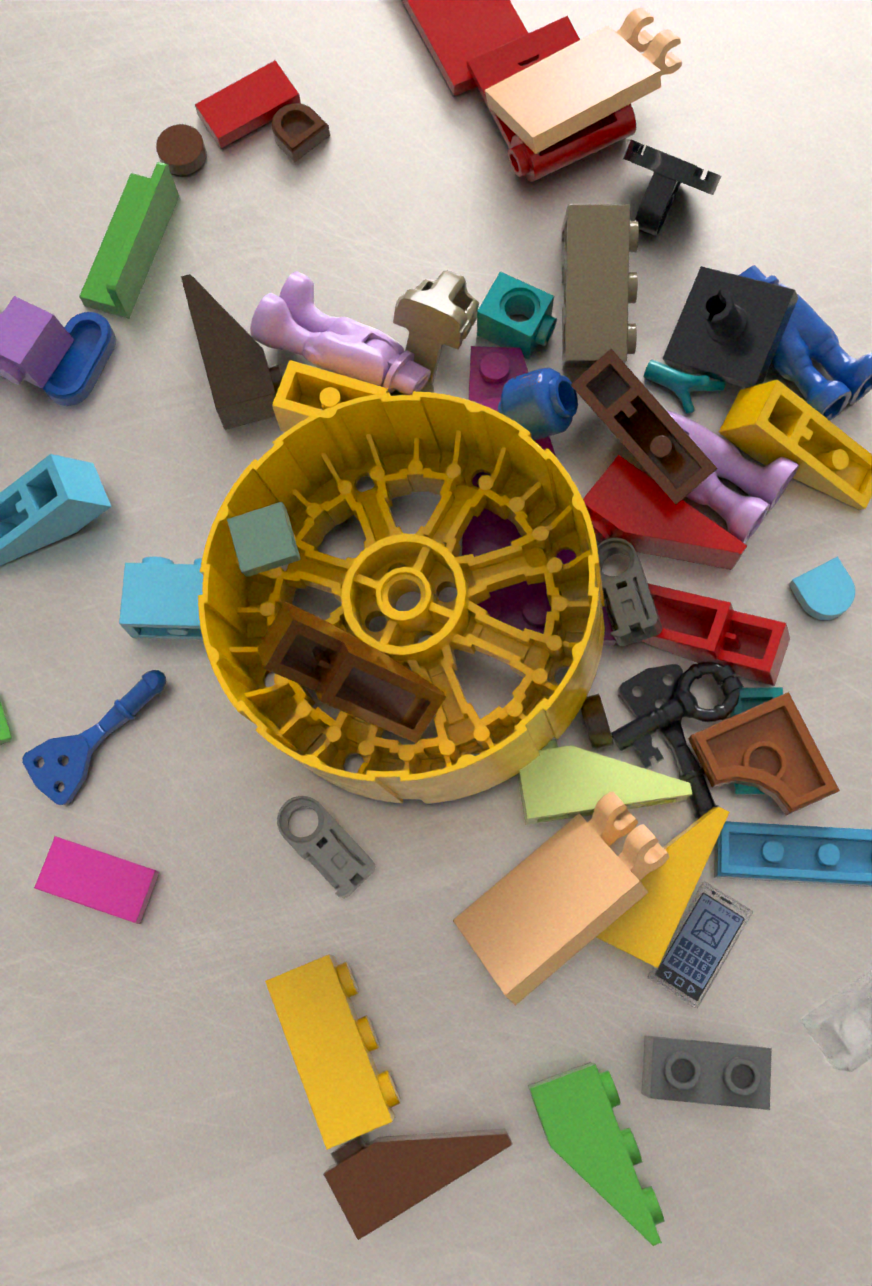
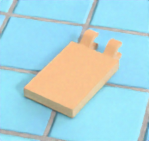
[485,8,682,154]
[453,791,670,1005]

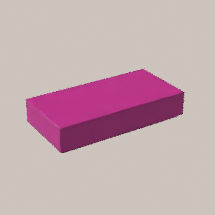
[34,836,160,924]

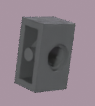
[642,1035,772,1110]

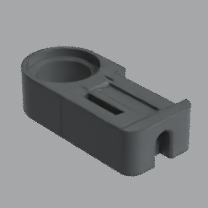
[597,538,662,646]

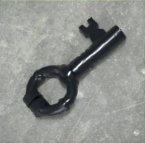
[611,662,744,769]

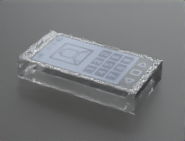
[647,881,754,1008]

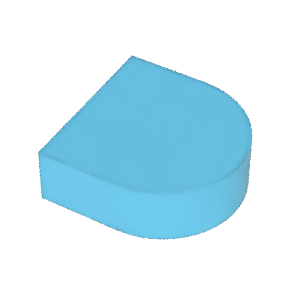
[789,556,855,620]

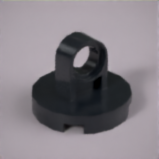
[623,139,721,236]

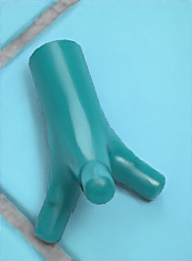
[643,359,725,414]

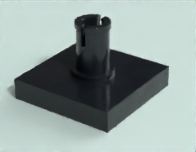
[662,266,799,388]

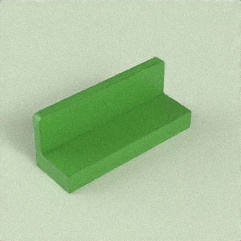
[79,162,179,319]

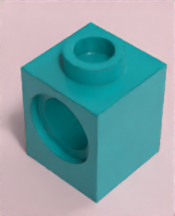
[477,271,557,360]

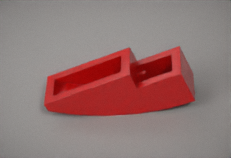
[613,583,790,686]

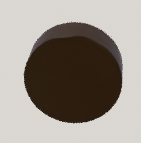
[580,693,614,750]

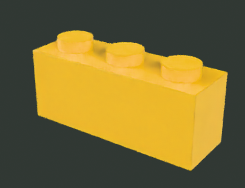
[265,954,400,1150]

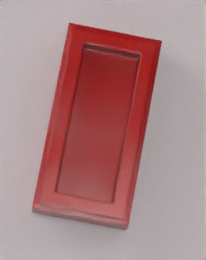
[195,60,301,148]

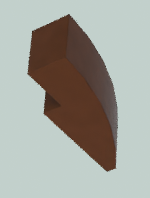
[257,601,446,743]

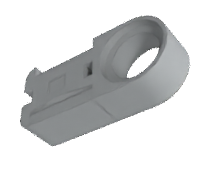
[277,796,375,898]

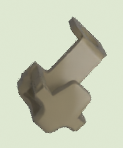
[390,270,479,396]

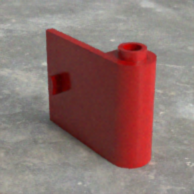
[467,15,636,182]

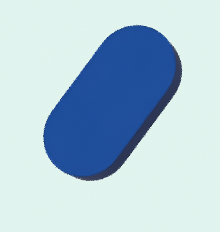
[43,312,116,406]

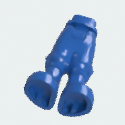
[739,265,872,421]

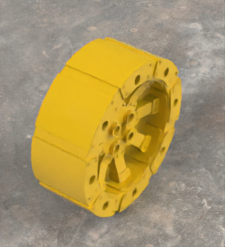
[198,391,605,804]

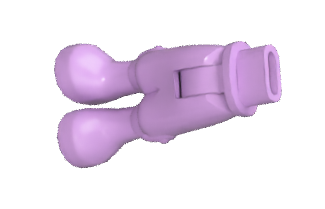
[250,271,431,395]
[667,411,799,543]

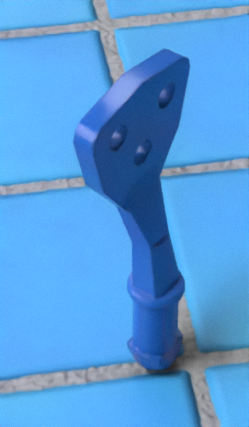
[22,670,166,805]

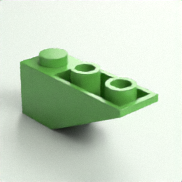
[528,1062,665,1246]

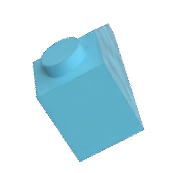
[0,454,111,566]

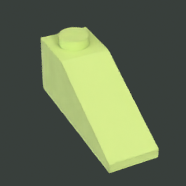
[517,740,692,825]

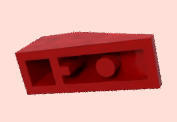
[583,455,747,570]

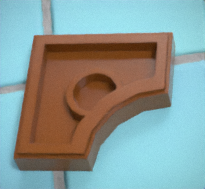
[688,692,840,815]

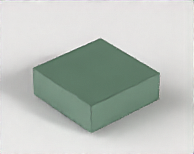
[227,502,301,577]

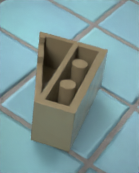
[561,204,639,368]

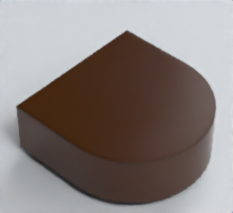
[272,103,330,163]

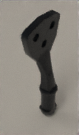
[618,664,719,820]

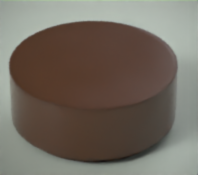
[156,124,206,175]

